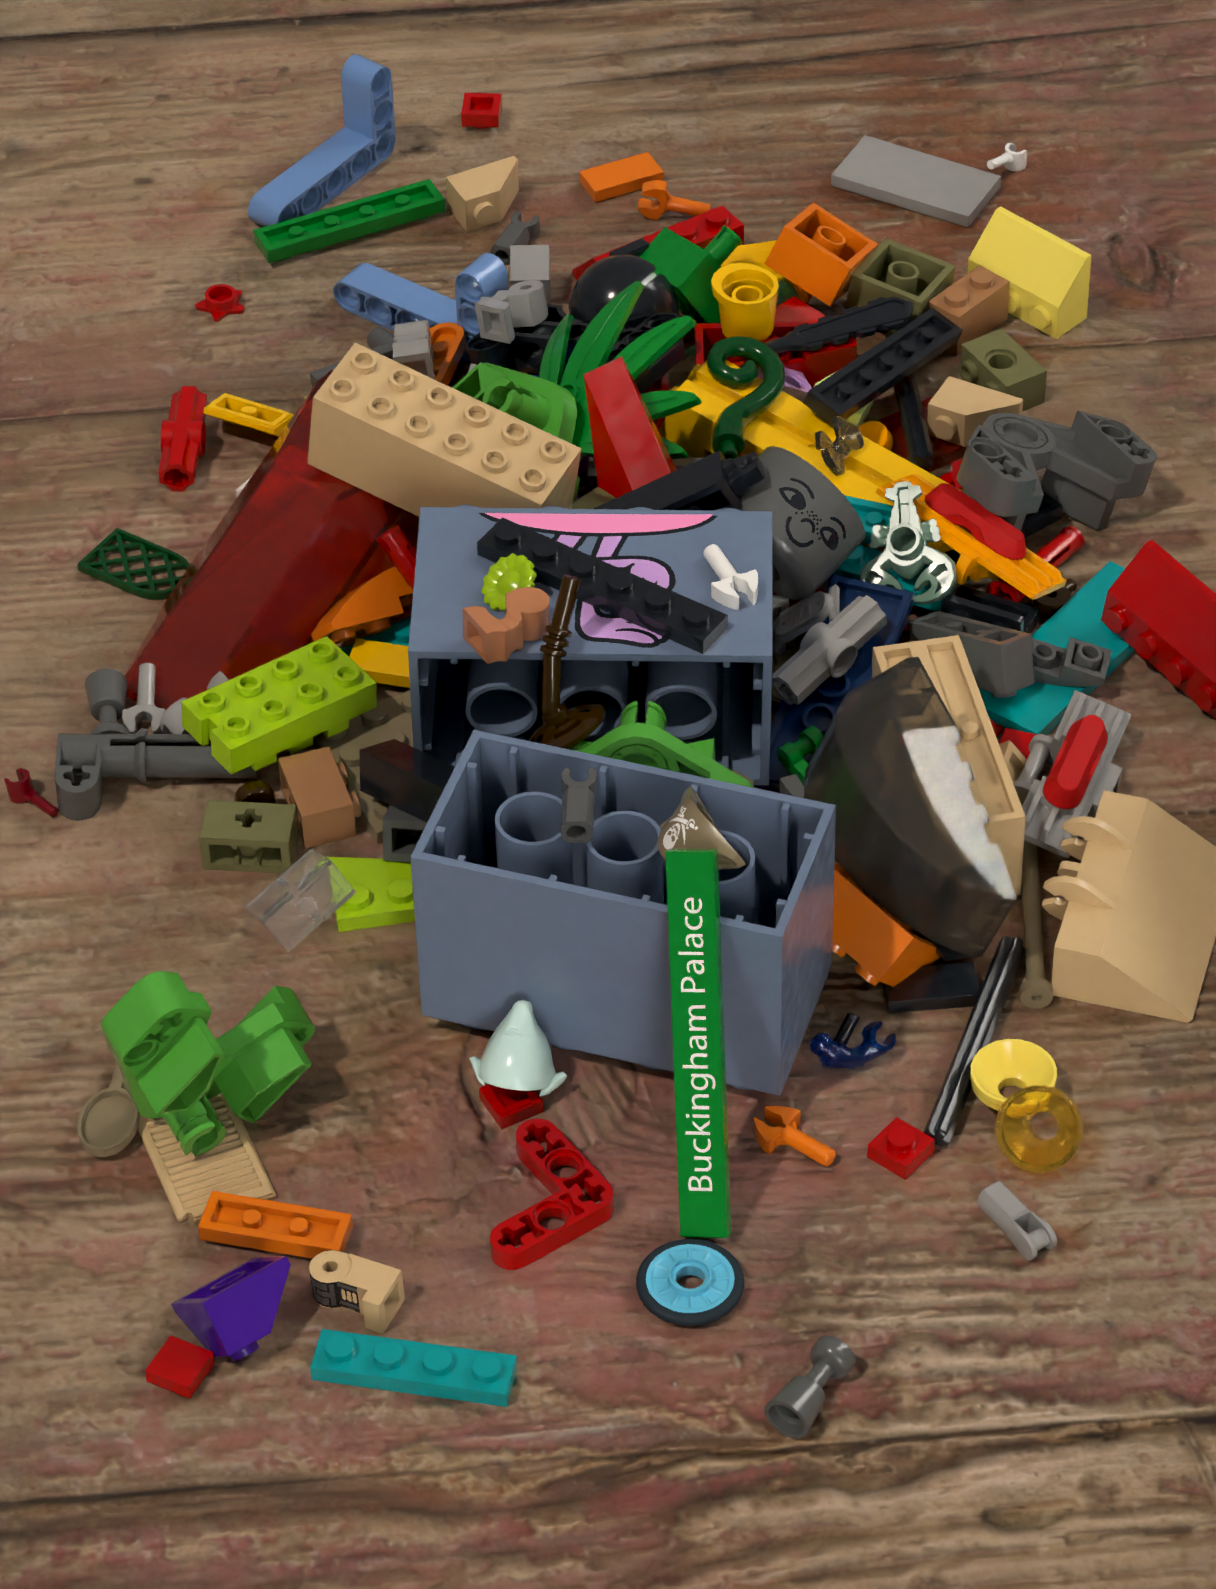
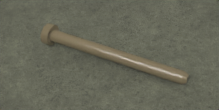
[1020,841,1053,1009]

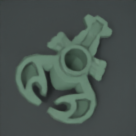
[859,481,957,605]

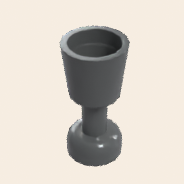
[85,668,128,734]
[764,1335,856,1439]

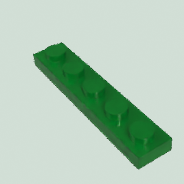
[253,179,445,263]

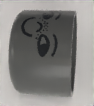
[740,446,865,601]

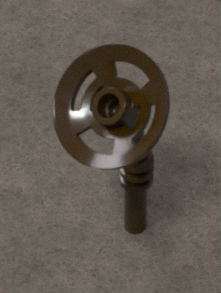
[529,575,606,749]

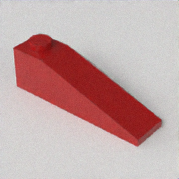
[584,356,677,498]

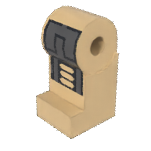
[309,1250,405,1334]

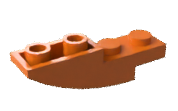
[311,566,413,644]

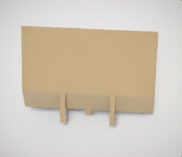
[1042,790,1216,1023]

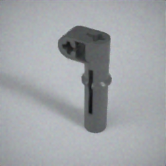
[54,728,258,821]

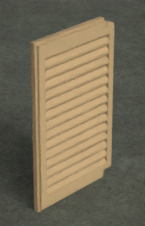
[138,1093,277,1224]

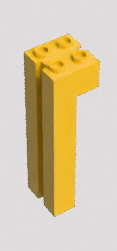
[659,360,962,549]

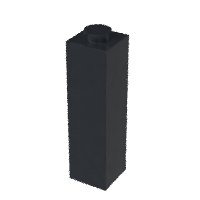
[359,739,455,823]

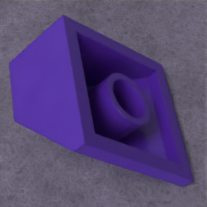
[171,1256,291,1361]

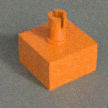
[765,202,878,306]

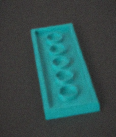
[979,561,1135,735]

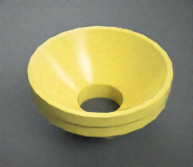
[970,1039,1057,1114]

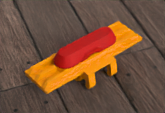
[876,473,1067,600]

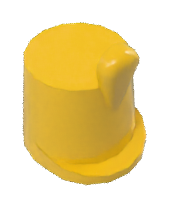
[711,263,779,342]

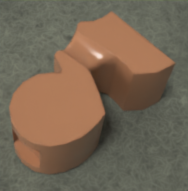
[462,587,550,664]

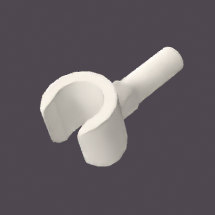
[987,143,1027,171]

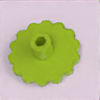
[481,553,537,612]

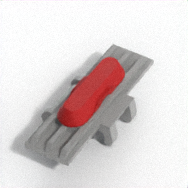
[1013,690,1132,858]

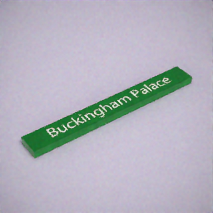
[665,849,732,1238]

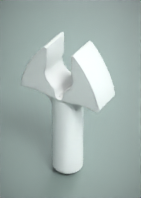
[703,544,758,610]

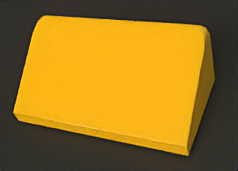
[203,393,294,441]

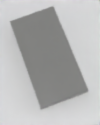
[831,135,1001,227]

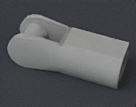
[977,1180,1057,1261]

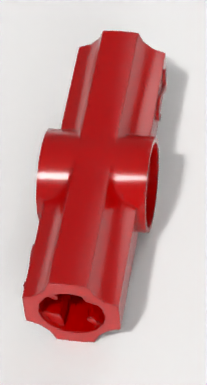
[158,386,208,492]

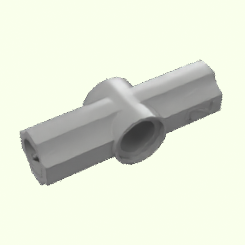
[772,595,887,705]

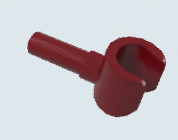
[4,768,59,818]

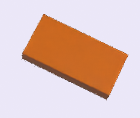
[579,152,664,202]

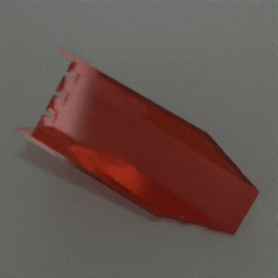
[124,370,420,710]

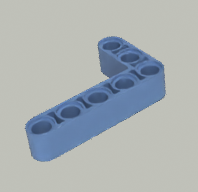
[248,54,396,227]
[333,253,508,364]

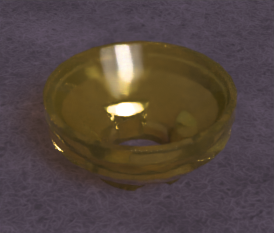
[995,1085,1083,1173]

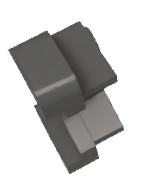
[957,410,1157,531]

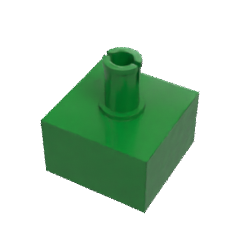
[639,225,742,324]

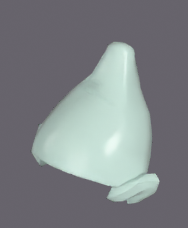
[469,1000,567,1096]

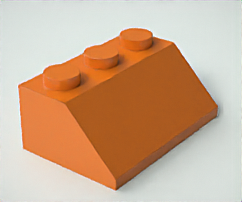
[832,862,941,987]

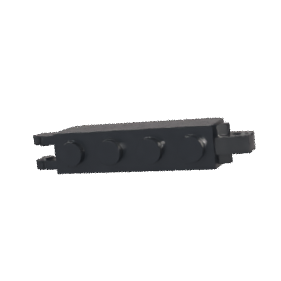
[593,450,765,511]

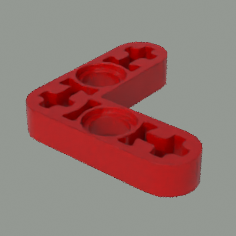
[490,1118,614,1270]

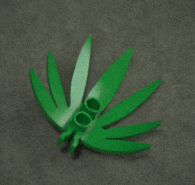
[539,281,702,460]

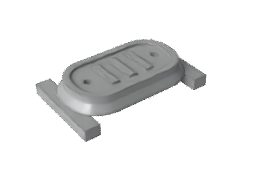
[775,584,840,655]

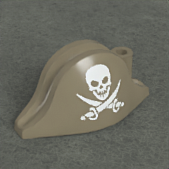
[658,785,746,870]

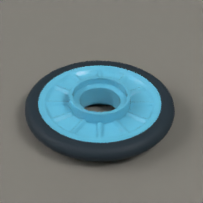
[636,1239,744,1326]

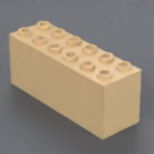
[307,342,582,517]
[870,635,1026,905]

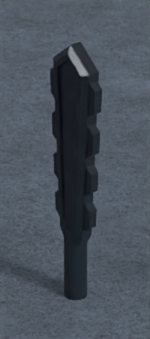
[747,296,914,360]

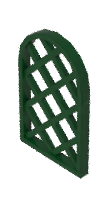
[77,528,191,600]

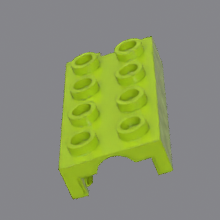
[181,636,377,775]

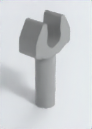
[122,663,166,734]

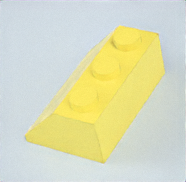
[968,206,1091,339]

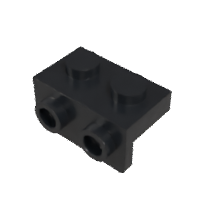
[941,585,1039,634]

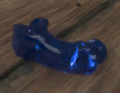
[809,1021,897,1069]

